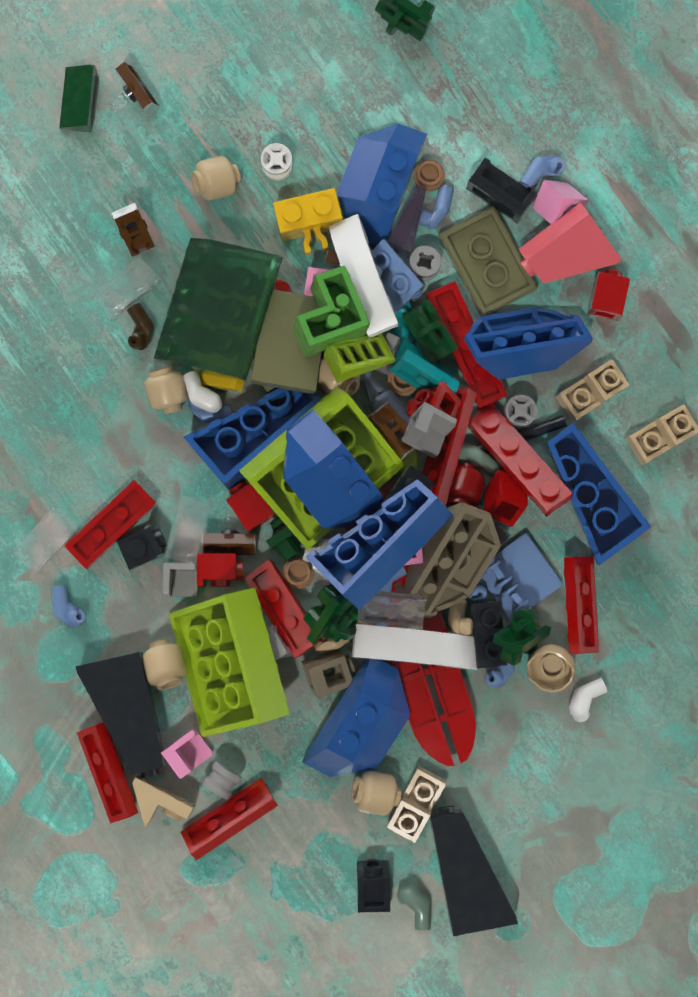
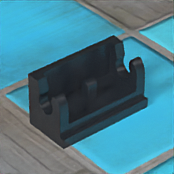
[466,157,538,224]

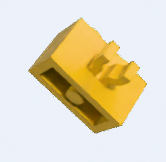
[273,188,342,256]

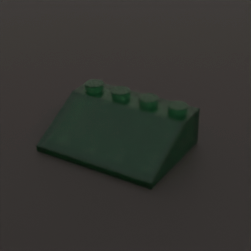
[154,238,283,381]

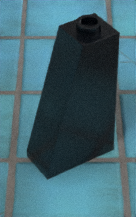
[76,652,167,778]
[429,805,518,937]

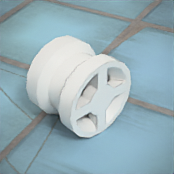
[261,143,293,181]

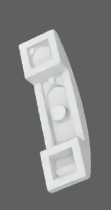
[329,214,399,338]
[352,624,478,670]

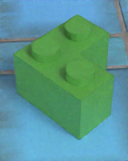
[292,265,370,357]

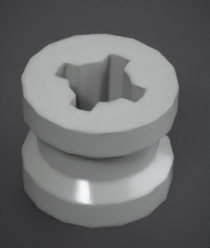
[409,246,441,282]
[503,394,537,429]
[202,761,242,800]

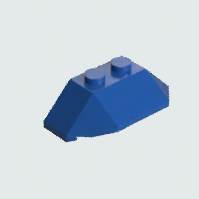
[337,123,427,247]
[464,308,593,380]
[283,409,384,529]
[302,659,410,777]

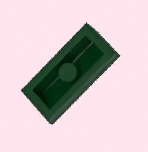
[59,64,97,132]

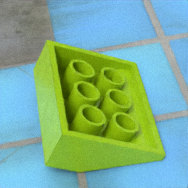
[239,386,406,550]
[169,587,290,738]

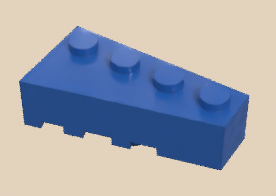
[183,388,322,491]
[546,423,651,565]
[305,479,453,610]

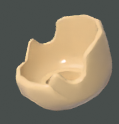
[526,644,576,693]

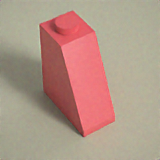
[519,203,622,284]

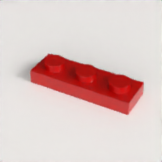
[64,480,157,570]
[564,557,599,654]
[243,560,323,658]
[76,722,138,824]
[180,778,278,861]

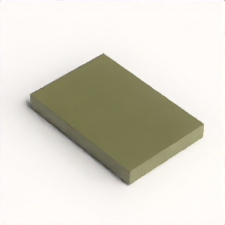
[438,206,538,316]
[250,288,321,394]

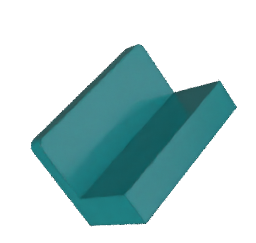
[388,340,460,393]

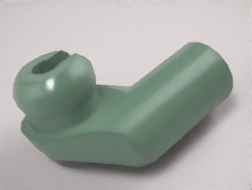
[458,441,500,477]
[397,885,431,930]

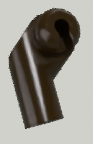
[127,303,155,350]

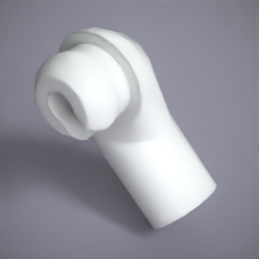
[183,371,222,413]
[569,678,607,722]

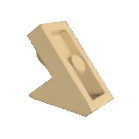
[132,775,196,827]

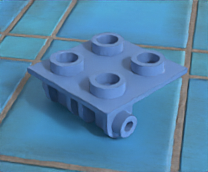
[371,239,424,314]
[481,533,563,621]

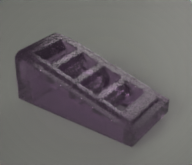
[388,186,425,259]

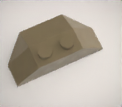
[400,502,501,619]

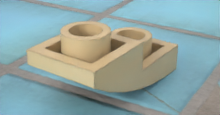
[555,359,630,423]
[625,404,698,466]
[387,765,447,843]

